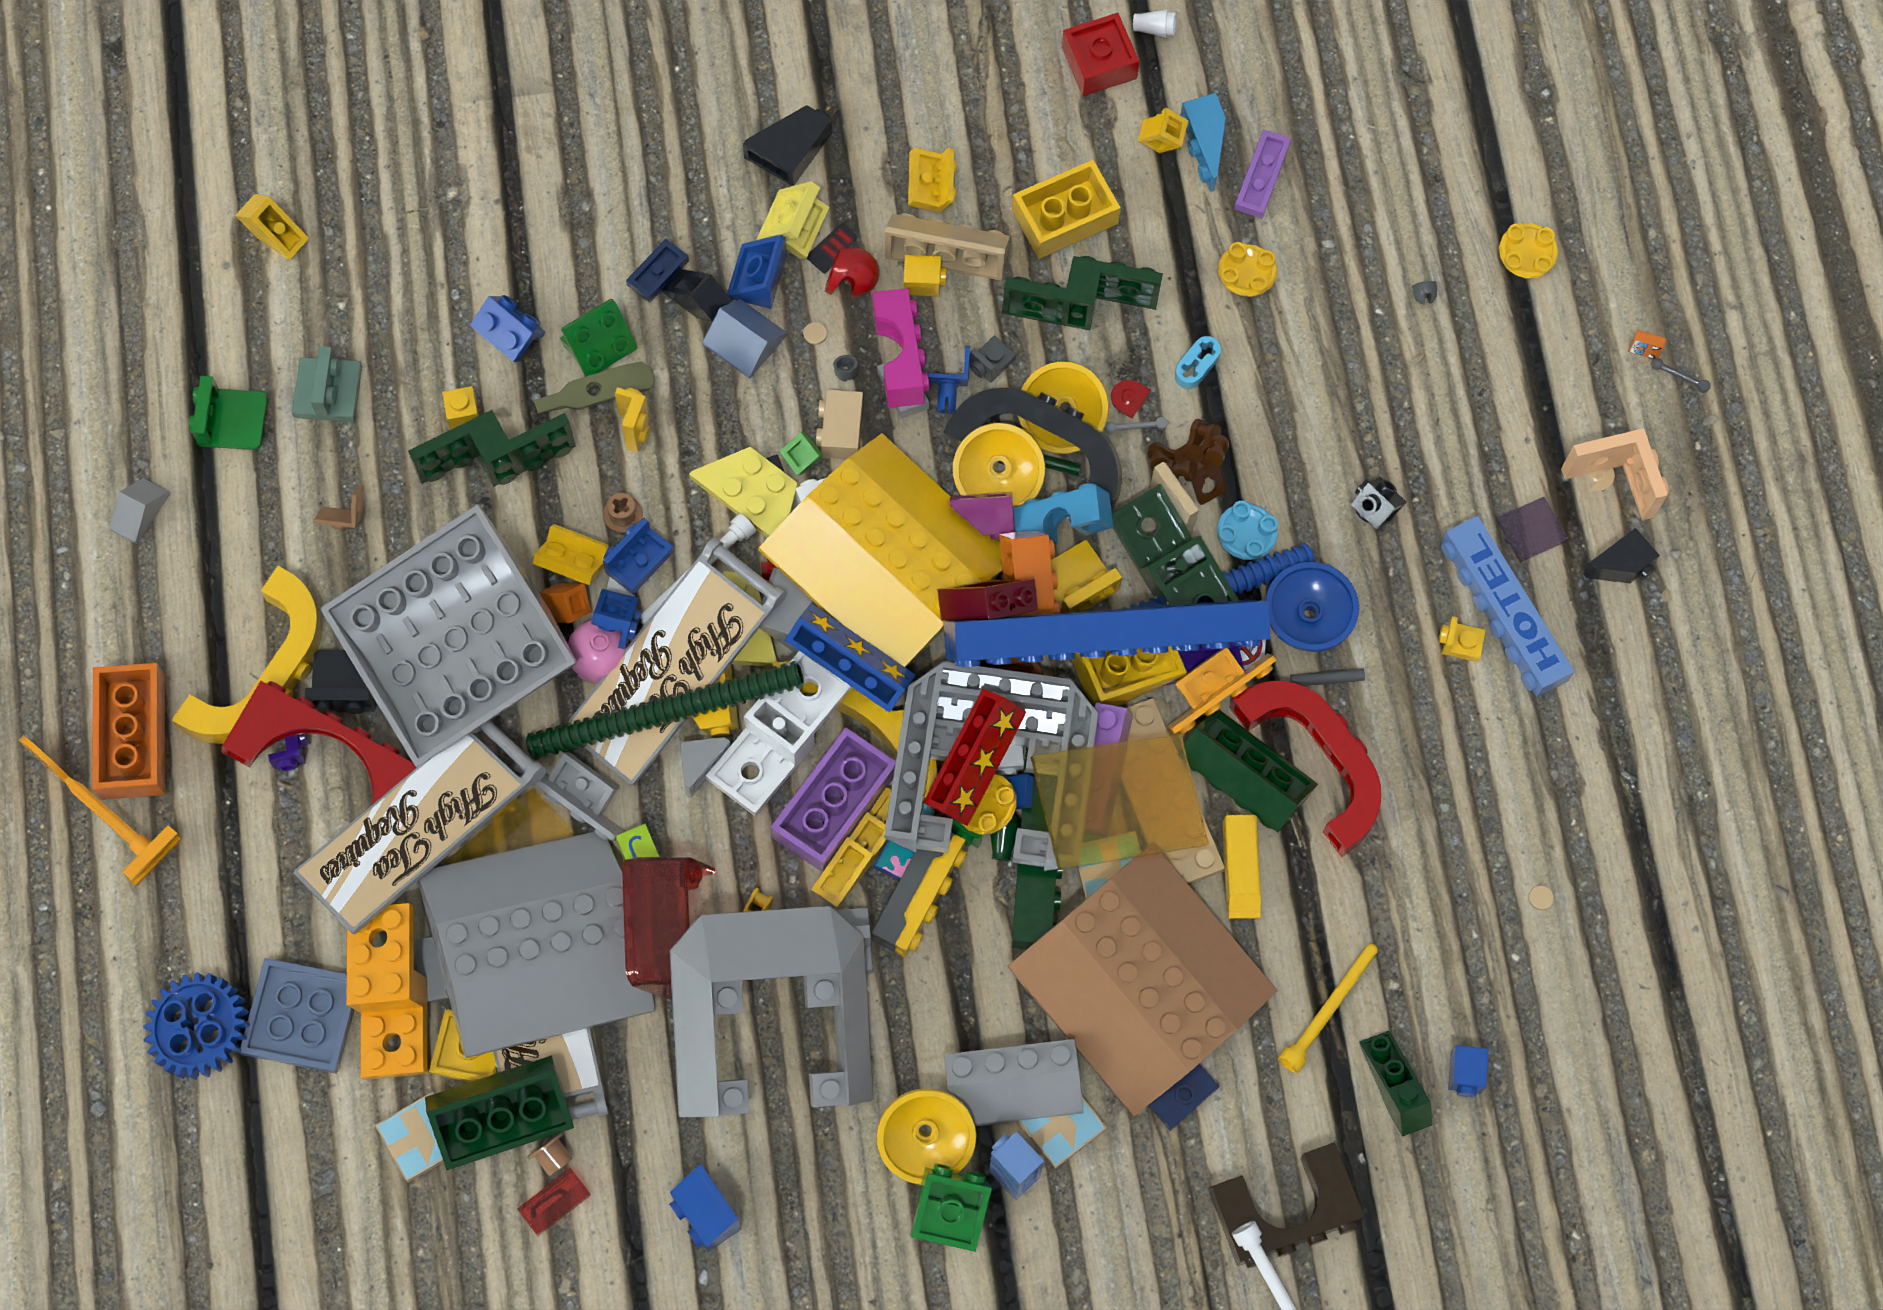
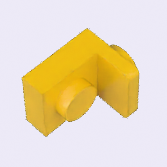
[1438,616,1486,662]

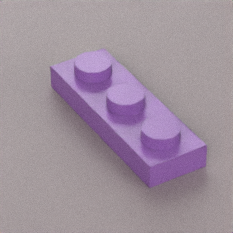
[1234,129,1291,219]

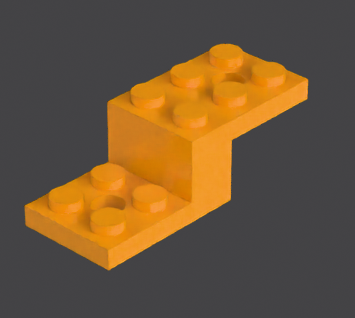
[346,903,428,1080]

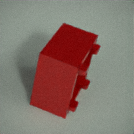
[1062,12,1140,96]

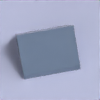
[702,299,787,379]

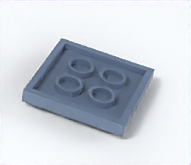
[239,958,354,1074]

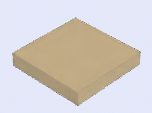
[1149,462,1199,534]

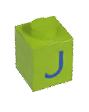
[616,824,662,878]

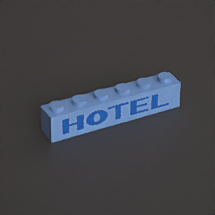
[1441,516,1575,698]

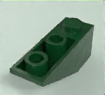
[1359,1031,1432,1137]

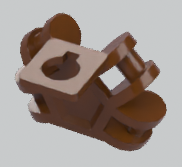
[1147,419,1229,505]

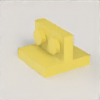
[756,181,830,259]

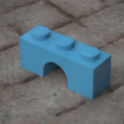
[1013,483,1113,544]

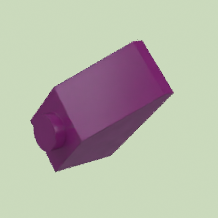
[950,492,1015,539]

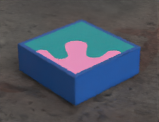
[874,840,915,881]

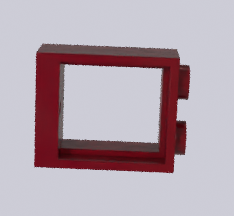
[937,579,1038,621]

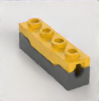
[872,833,968,958]

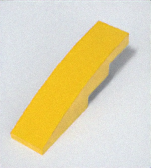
[811,787,891,908]

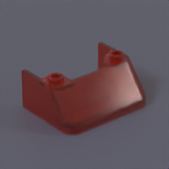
[622,857,715,1000]

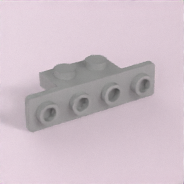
[513,752,626,841]

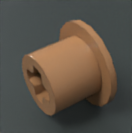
[603,493,643,533]
[527,1132,573,1176]

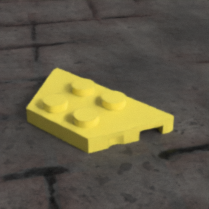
[689,447,798,538]

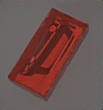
[517,1168,591,1236]

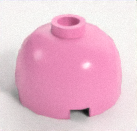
[568,619,628,683]

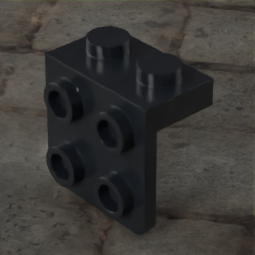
[305,650,375,714]

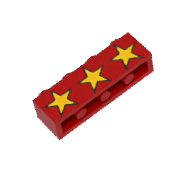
[923,689,1027,826]

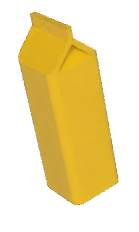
[1222,815,1261,919]

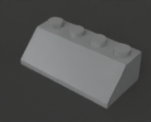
[944,1039,1083,1126]

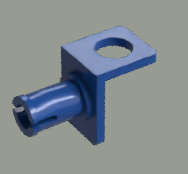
[927,346,970,414]

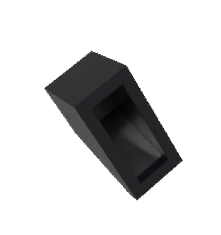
[662,269,732,322]
[1583,528,1660,584]

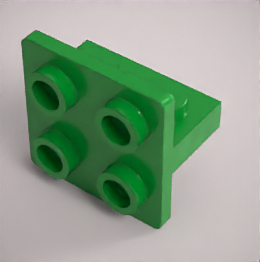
[560,299,637,377]

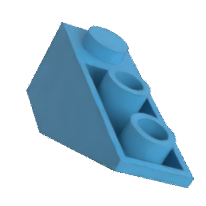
[1180,93,1226,192]

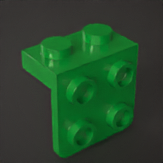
[189,376,268,450]

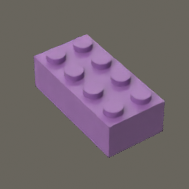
[770,727,896,873]

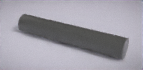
[1290,668,1365,686]

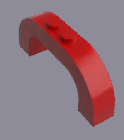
[1229,681,1382,857]

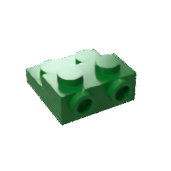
[910,1163,992,1252]

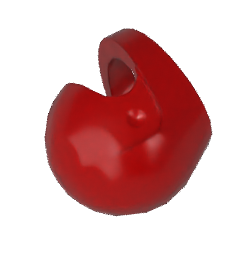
[824,247,879,297]

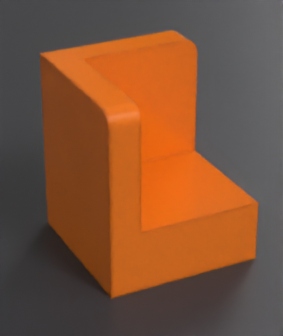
[539,583,592,623]

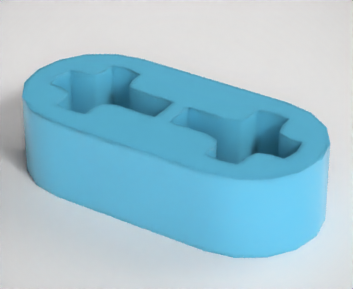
[1175,336,1221,389]

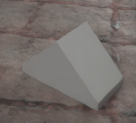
[109,478,170,544]
[680,737,731,797]

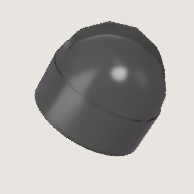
[1412,281,1437,305]
[833,355,858,382]

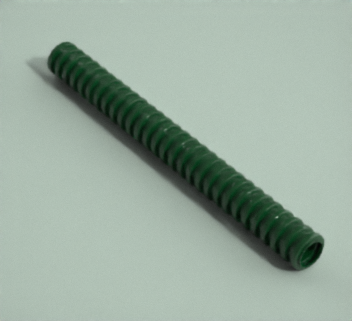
[526,661,804,760]

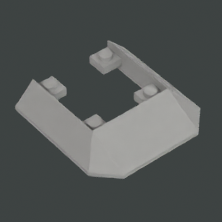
[884,661,1098,871]
[669,906,873,1117]

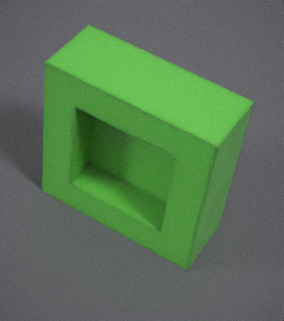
[779,432,823,475]

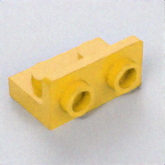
[532,524,609,586]

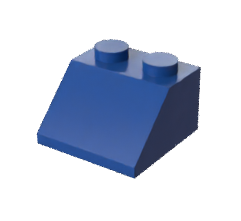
[669,1164,741,1252]

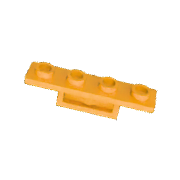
[1167,648,1277,734]

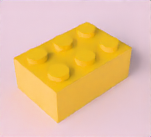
[1012,159,1121,259]

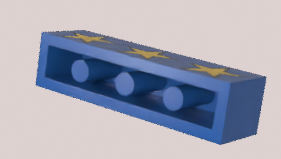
[784,603,915,713]

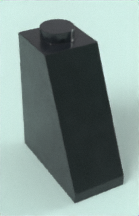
[743,105,832,186]

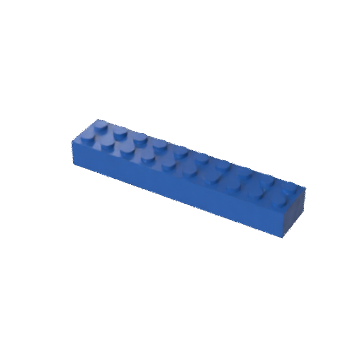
[943,600,1271,667]

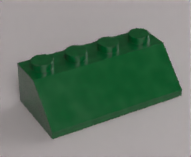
[1177,709,1318,833]
[425,1055,574,1170]

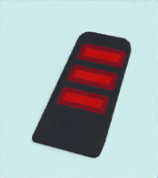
[806,224,856,274]

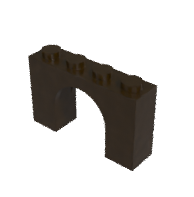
[1208,1142,1364,1269]

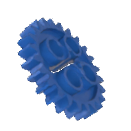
[143,972,250,1080]

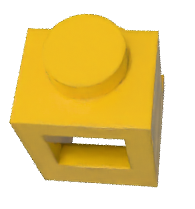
[1138,108,1189,154]

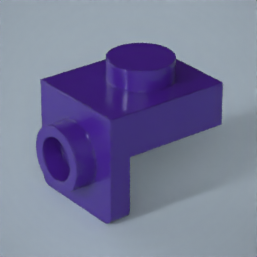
[268,734,308,771]

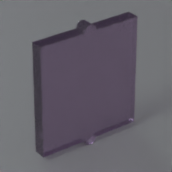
[1496,497,1568,563]

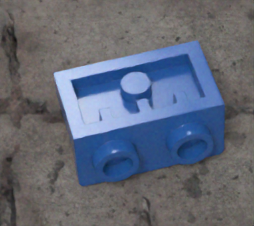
[591,589,642,649]

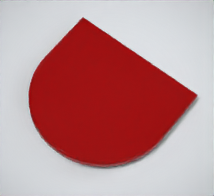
[1111,380,1151,418]

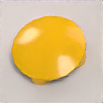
[1499,223,1558,279]
[1218,242,1277,297]
[962,774,1017,835]

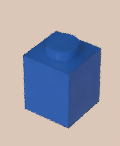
[1448,1045,1489,1097]

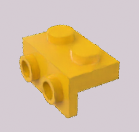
[908,147,957,213]
[615,388,651,452]

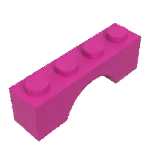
[872,288,929,408]

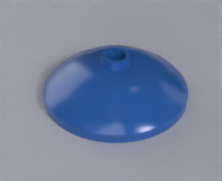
[1265,562,1359,652]

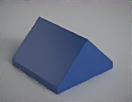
[727,235,787,309]

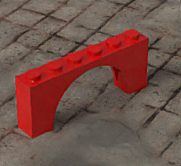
[221,681,416,805]

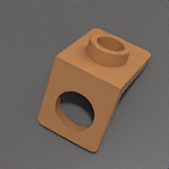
[315,484,364,529]

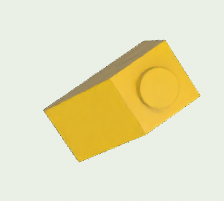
[235,194,309,260]

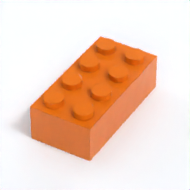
[92,663,165,800]

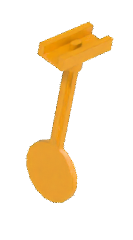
[19,735,182,886]

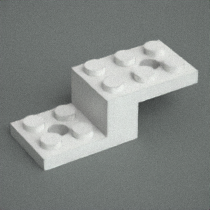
[706,651,853,817]

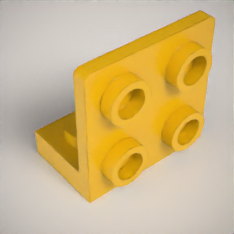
[1051,540,1122,613]

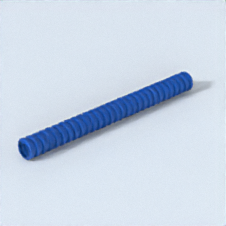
[1122,542,1315,609]

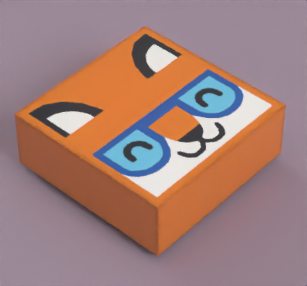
[1628,330,1666,359]

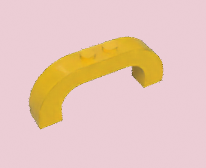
[172,566,322,744]

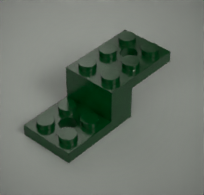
[1002,256,1163,331]
[408,410,576,487]
[1112,484,1239,645]

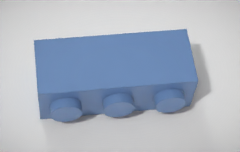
[989,1131,1044,1200]

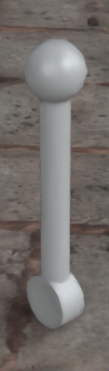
[1104,417,1168,434]

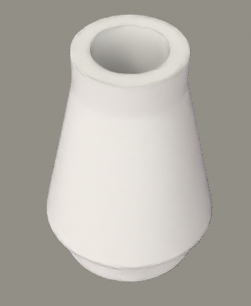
[1133,9,1176,38]

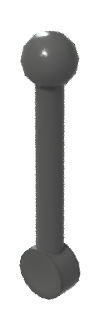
[1651,358,1711,393]

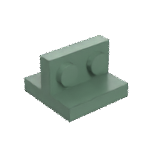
[292,346,362,422]

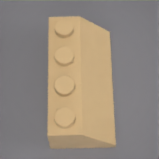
[885,213,1010,281]

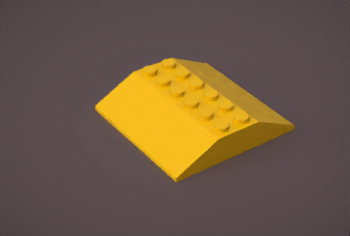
[758,433,1002,668]

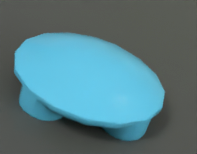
[1217,501,1278,560]

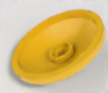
[1018,362,1109,454]
[953,423,1045,508]
[877,1088,976,1185]

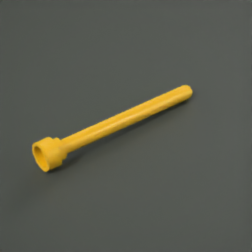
[1277,943,1378,1074]

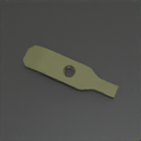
[534,362,655,415]

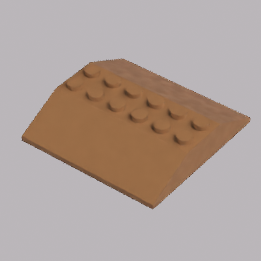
[1007,842,1278,1117]

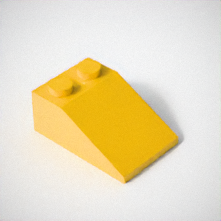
[1071,646,1187,708]

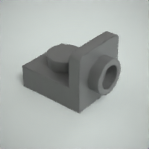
[969,335,1016,383]

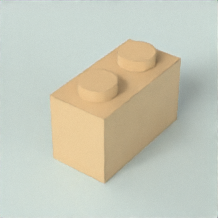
[816,389,863,459]

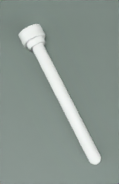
[639,513,756,625]
[1232,1221,1297,1310]

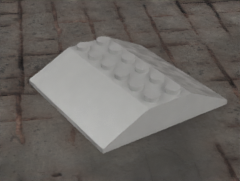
[320,504,577,768]
[418,832,655,1058]

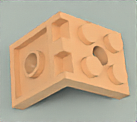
[1561,428,1669,520]

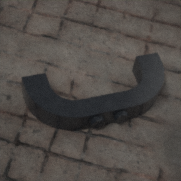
[944,388,1122,511]

